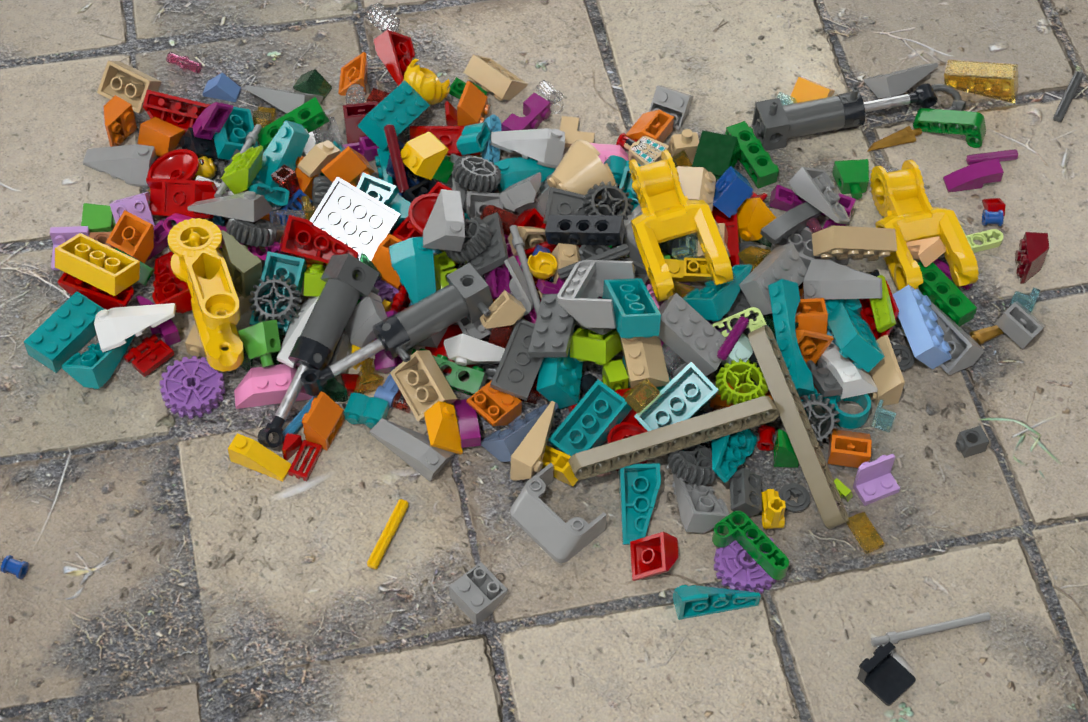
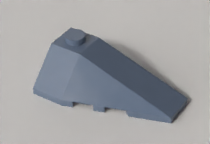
[481,403,558,463]

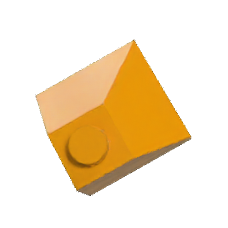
[737,198,776,241]
[424,401,463,455]

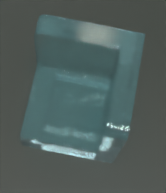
[672,234,698,260]
[1009,287,1040,313]
[871,399,896,432]

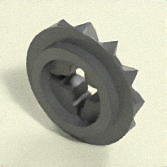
[892,345,915,372]
[779,483,810,513]

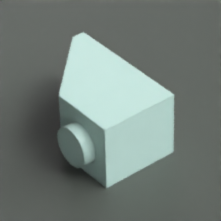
[721,334,753,365]

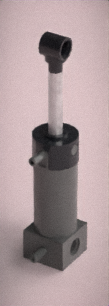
[752,84,938,151]
[258,254,379,448]
[301,263,493,396]

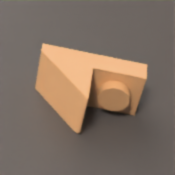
[906,237,946,267]

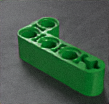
[913,108,986,148]
[712,511,789,580]

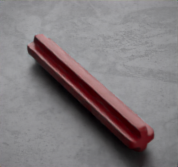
[384,124,409,194]

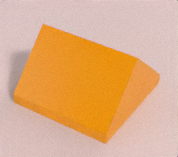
[789,77,835,104]

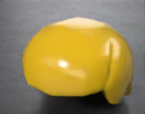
[527,251,558,279]

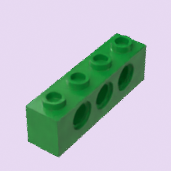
[258,97,330,151]
[725,121,779,189]
[918,262,977,327]
[411,348,488,395]

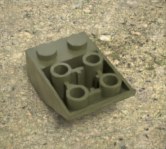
[221,230,262,298]

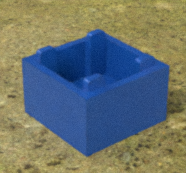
[713,166,754,218]

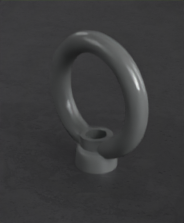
[921,84,966,111]

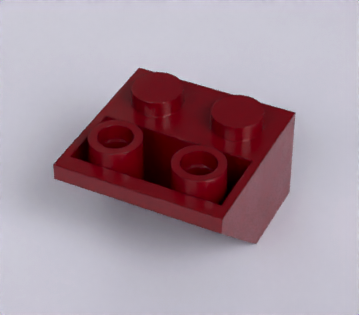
[343,101,378,144]
[1015,232,1050,284]

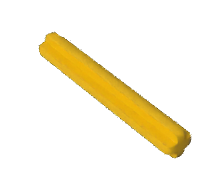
[367,499,409,569]

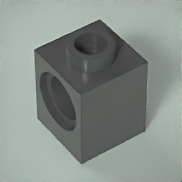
[956,425,989,458]

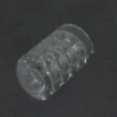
[364,2,400,33]

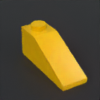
[228,433,291,482]
[541,445,579,487]

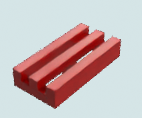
[288,440,323,481]

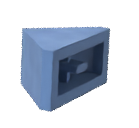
[202,73,241,102]

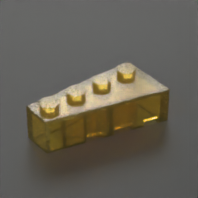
[944,60,1018,104]

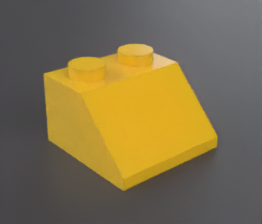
[401,132,449,180]

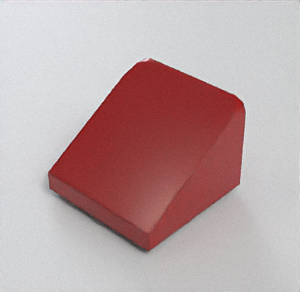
[445,101,458,126]
[982,198,1006,216]
[341,374,366,396]
[282,433,302,461]

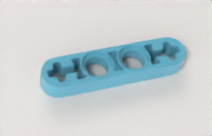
[482,114,501,162]

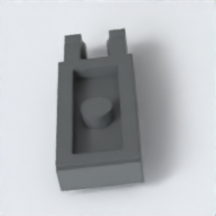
[806,359,843,397]

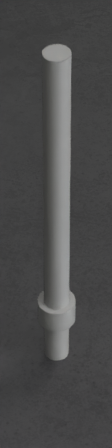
[214,124,262,198]
[510,225,541,315]
[871,612,991,647]

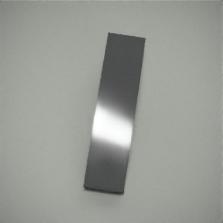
[760,202,822,245]

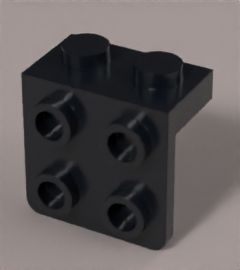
[180,127,227,160]
[857,641,916,706]

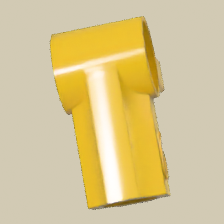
[761,489,786,529]

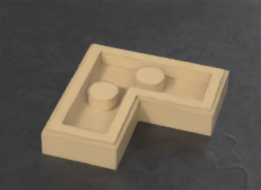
[560,116,595,148]

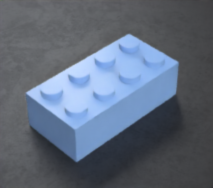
[892,285,952,369]

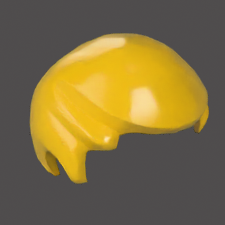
[403,59,450,105]

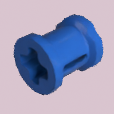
[982,210,1004,226]
[1,555,29,579]

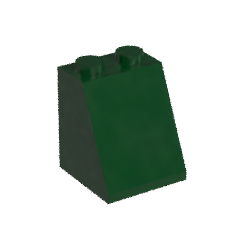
[692,130,741,182]

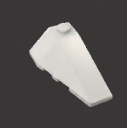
[277,296,319,368]
[94,303,176,352]
[444,333,505,366]
[819,342,878,399]

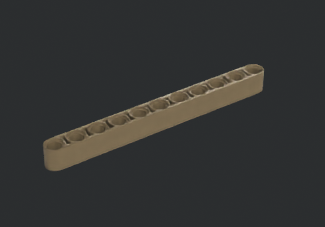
[748,325,849,529]
[569,396,779,480]

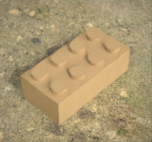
[812,226,897,261]

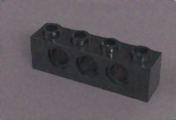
[545,215,625,246]

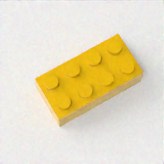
[55,233,140,296]

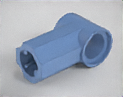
[374,374,400,408]

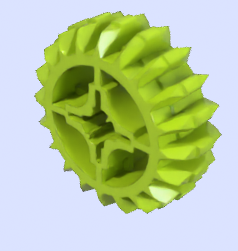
[715,358,768,405]

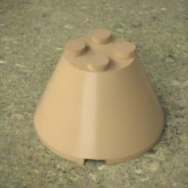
[547,139,616,199]

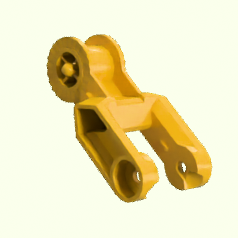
[629,150,733,302]
[870,159,979,291]
[168,218,244,372]

